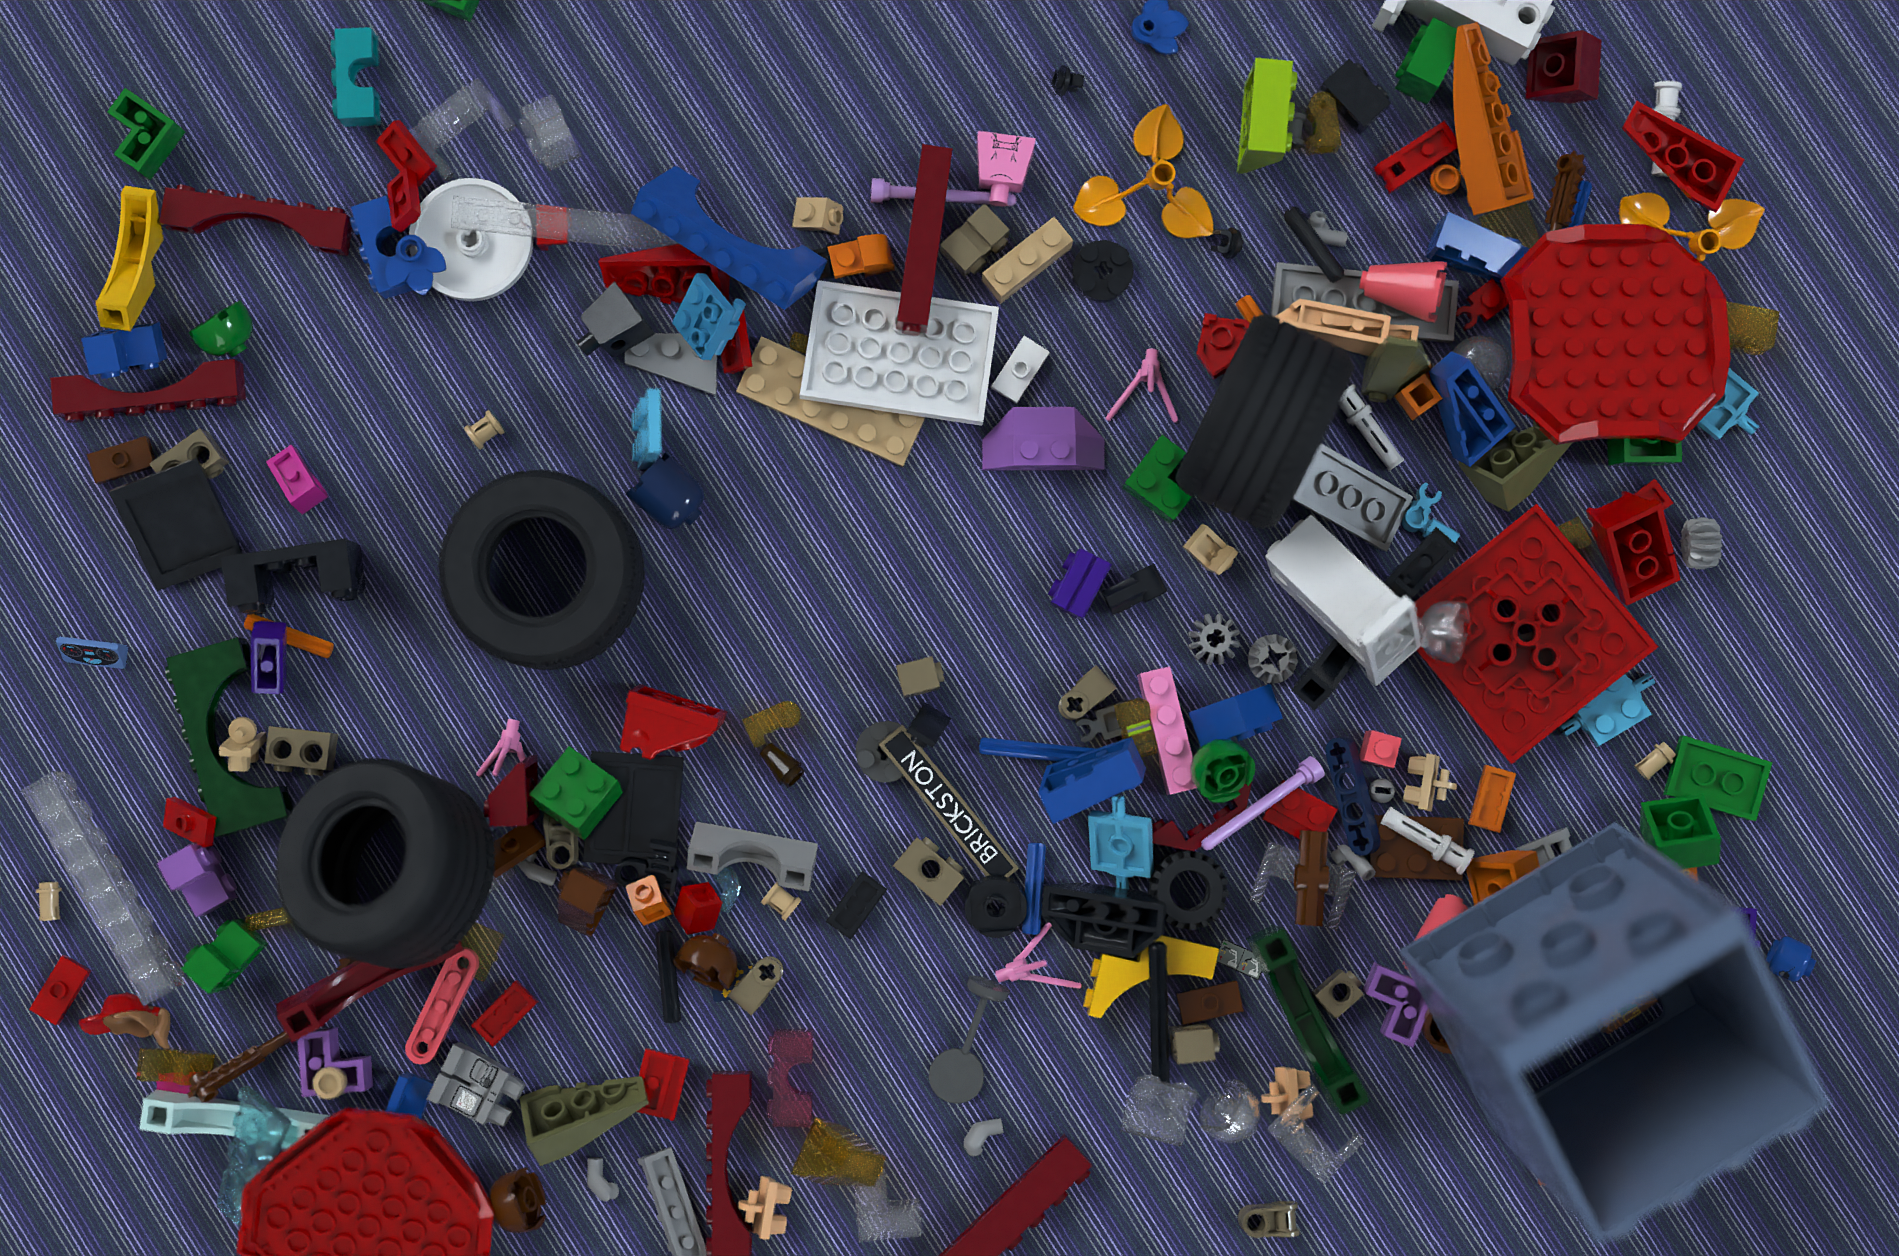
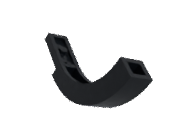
[1291,527,1460,711]

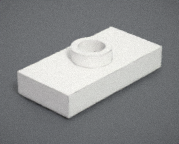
[991,336,1050,404]

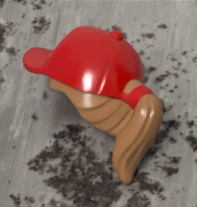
[79,992,171,1049]

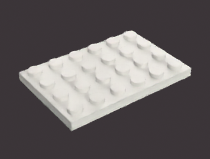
[800,280,999,426]

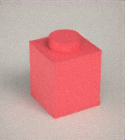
[1359,730,1402,769]

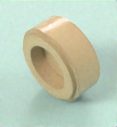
[313,1066,347,1100]

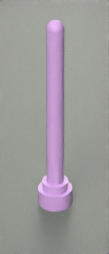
[871,178,1016,206]
[1202,756,1324,850]

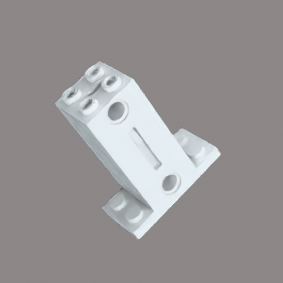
[1372,0,1555,66]
[1265,515,1422,686]

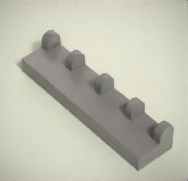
[637,1147,706,1256]

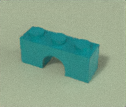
[330,27,381,127]

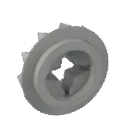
[1248,634,1298,684]

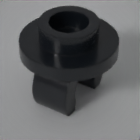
[1051,65,1084,96]
[1211,228,1243,259]

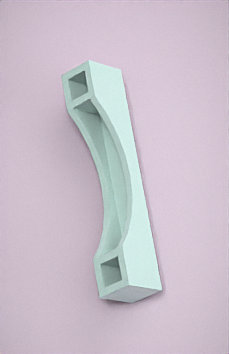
[140,1089,330,1148]

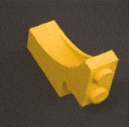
[95,186,163,331]
[1083,935,1219,1018]

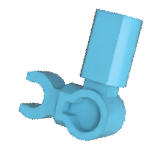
[1401,482,1460,543]

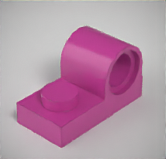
[266,445,328,515]

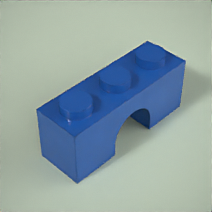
[350,196,413,299]

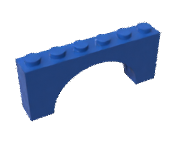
[631,166,828,310]

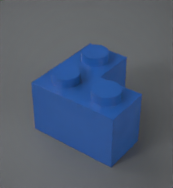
[81,322,167,379]
[1188,684,1283,747]

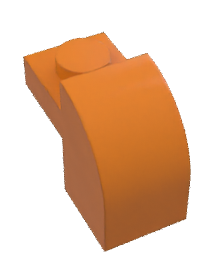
[828,234,895,279]
[1394,372,1443,421]

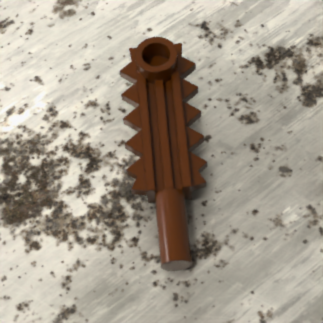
[1544,150,1586,232]
[187,1031,291,1103]

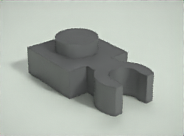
[1075,701,1131,742]

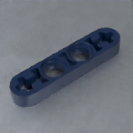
[1325,737,1381,856]

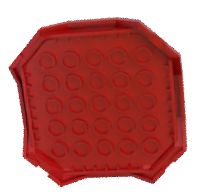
[1500,224,1731,445]
[237,1108,495,1256]

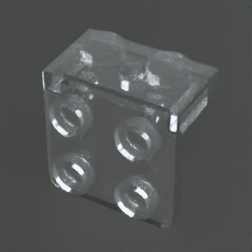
[1120,1075,1198,1147]

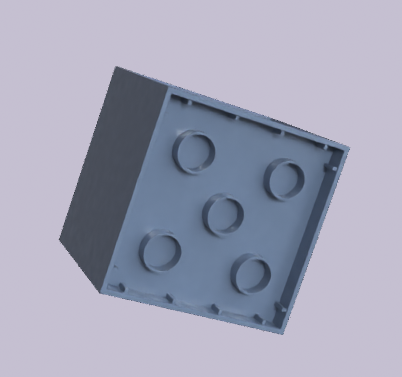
[1398,822,1831,1245]

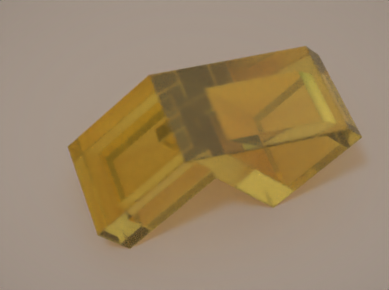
[136,1048,215,1086]

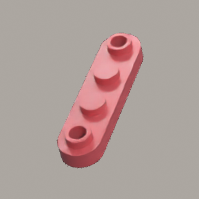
[405,947,479,1064]

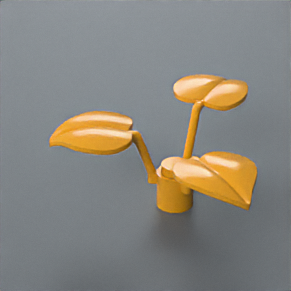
[1073,104,1213,239]
[1619,193,1765,262]

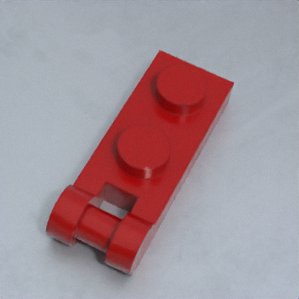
[1373,120,1458,194]

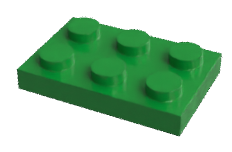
[1663,735,1772,822]

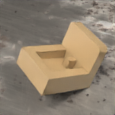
[792,197,843,235]
[1183,524,1238,575]

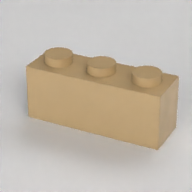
[982,217,1073,304]

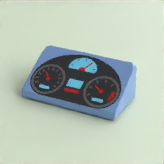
[56,637,128,669]

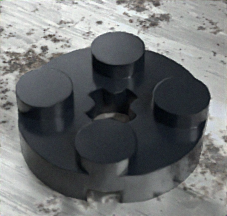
[1072,240,1133,302]
[965,875,1027,938]

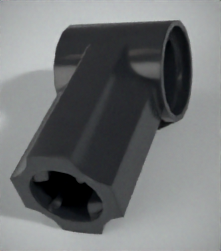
[1102,564,1168,615]

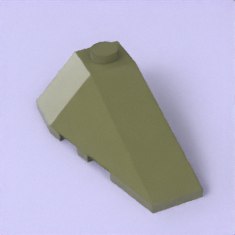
[1361,336,1432,403]
[1458,421,1573,512]
[519,1076,649,1166]

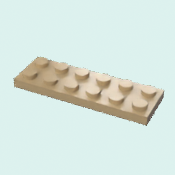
[736,336,926,467]

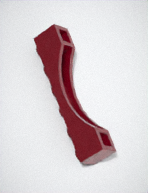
[159,185,353,256]
[50,359,246,423]
[276,941,464,1042]
[706,1071,752,1256]

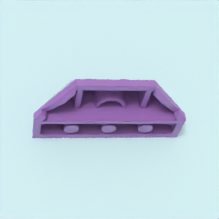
[982,407,1104,470]

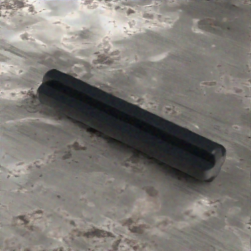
[1284,206,1344,283]
[655,931,681,1023]

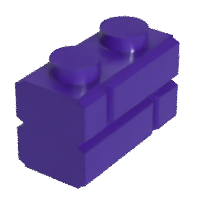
[1048,548,1112,621]
[251,621,287,694]

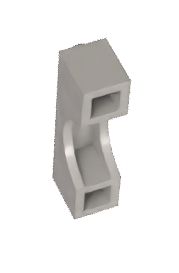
[687,821,818,892]

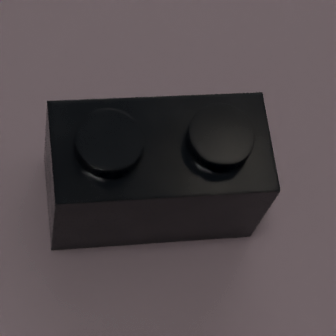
[1318,59,1391,135]

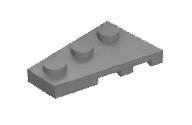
[625,333,718,396]

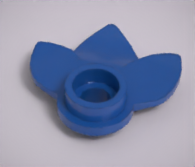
[1131,0,1189,55]
[385,235,446,296]

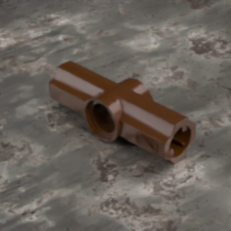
[1294,830,1329,926]

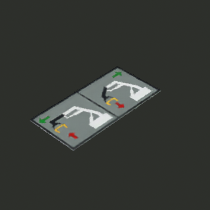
[1216,939,1262,980]

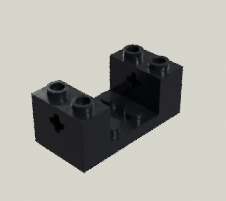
[221,538,367,615]

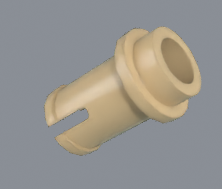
[1634,742,1676,780]
[36,882,62,921]

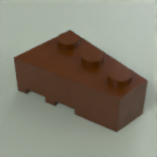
[557,866,618,938]

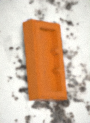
[1468,765,1516,833]

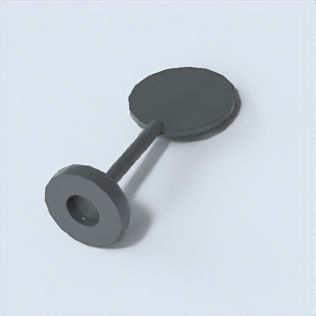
[929,975,1010,1104]

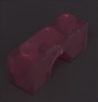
[767,1029,813,1127]

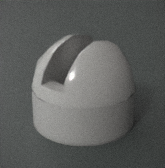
[1369,778,1395,803]

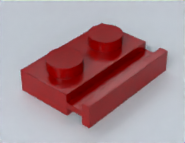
[1261,780,1338,840]
[636,1048,691,1121]

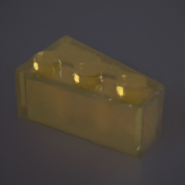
[791,1116,887,1187]

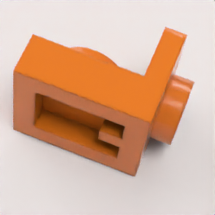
[626,875,672,926]

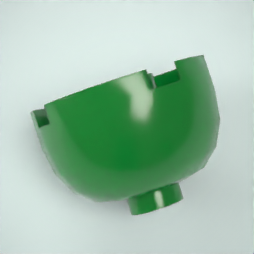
[188,300,253,358]
[1191,739,1255,803]

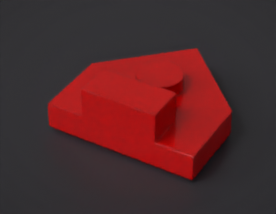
[1196,313,1250,380]

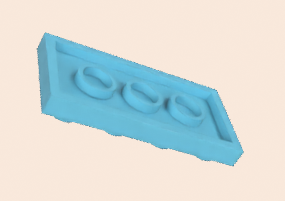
[631,389,661,470]

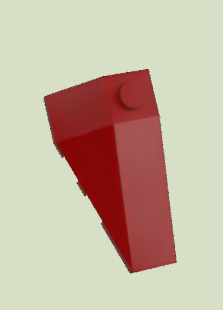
[1622,101,1745,213]
[598,243,730,304]

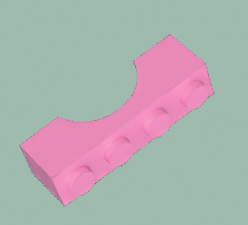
[1137,666,1196,795]

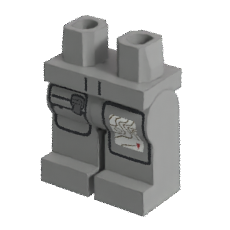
[427,1042,526,1126]

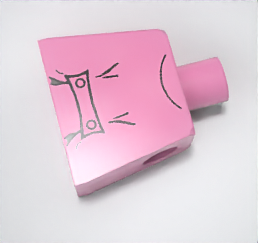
[977,131,1036,207]

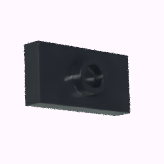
[826,871,887,940]

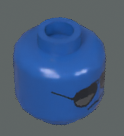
[1765,936,1816,982]

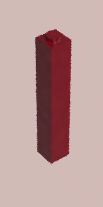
[896,144,953,336]

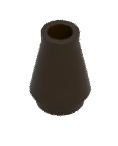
[759,743,805,788]

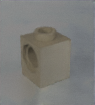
[1311,969,1364,1019]

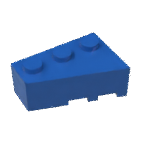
[1038,737,1146,824]

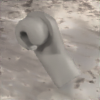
[1308,211,1347,247]
[1331,844,1376,881]
[517,852,557,886]
[964,1118,1004,1156]
[587,1157,619,1201]

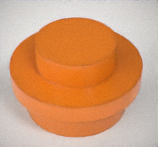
[1430,164,1461,195]

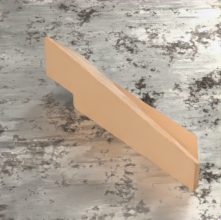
[1273,298,1419,356]

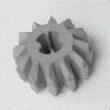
[1680,517,1723,569]
[1188,614,1240,665]

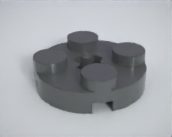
[855,721,907,783]

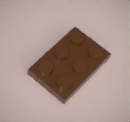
[1368,815,1464,880]

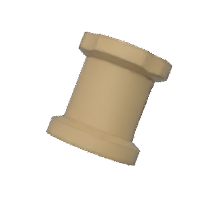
[464,410,505,450]
[761,882,801,921]

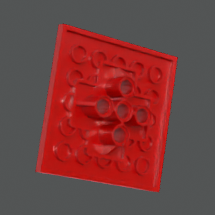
[1414,504,1658,764]

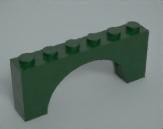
[165,637,293,837]
[1246,925,1370,1116]

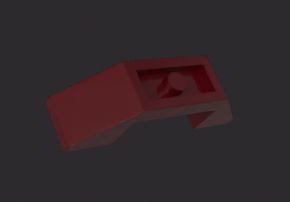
[1152,782,1252,851]

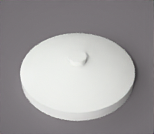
[409,178,533,301]

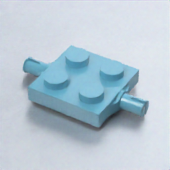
[1697,368,1759,441]
[1559,673,1655,747]
[1088,795,1154,889]

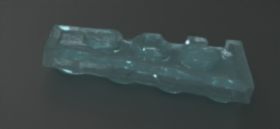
[217,1085,292,1225]

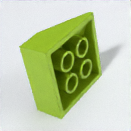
[1237,58,1297,174]

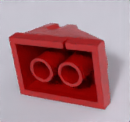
[1586,491,1681,606]
[620,684,727,760]

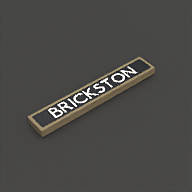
[878,725,1019,877]

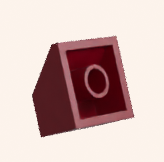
[1525,30,1602,104]
[484,755,540,827]

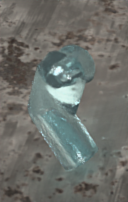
[714,866,741,913]

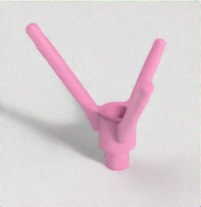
[1105,349,1178,423]
[476,719,526,777]
[995,922,1082,989]

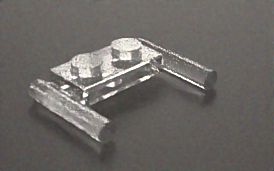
[409,78,516,181]
[1249,841,1357,931]
[1267,1084,1366,1185]

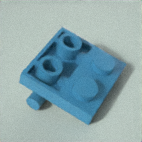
[672,273,746,360]

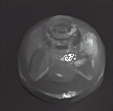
[1453,335,1511,393]
[1417,601,1470,664]
[1199,1079,1261,1144]

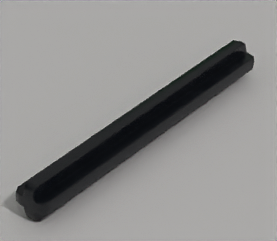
[1148,941,1170,1092]

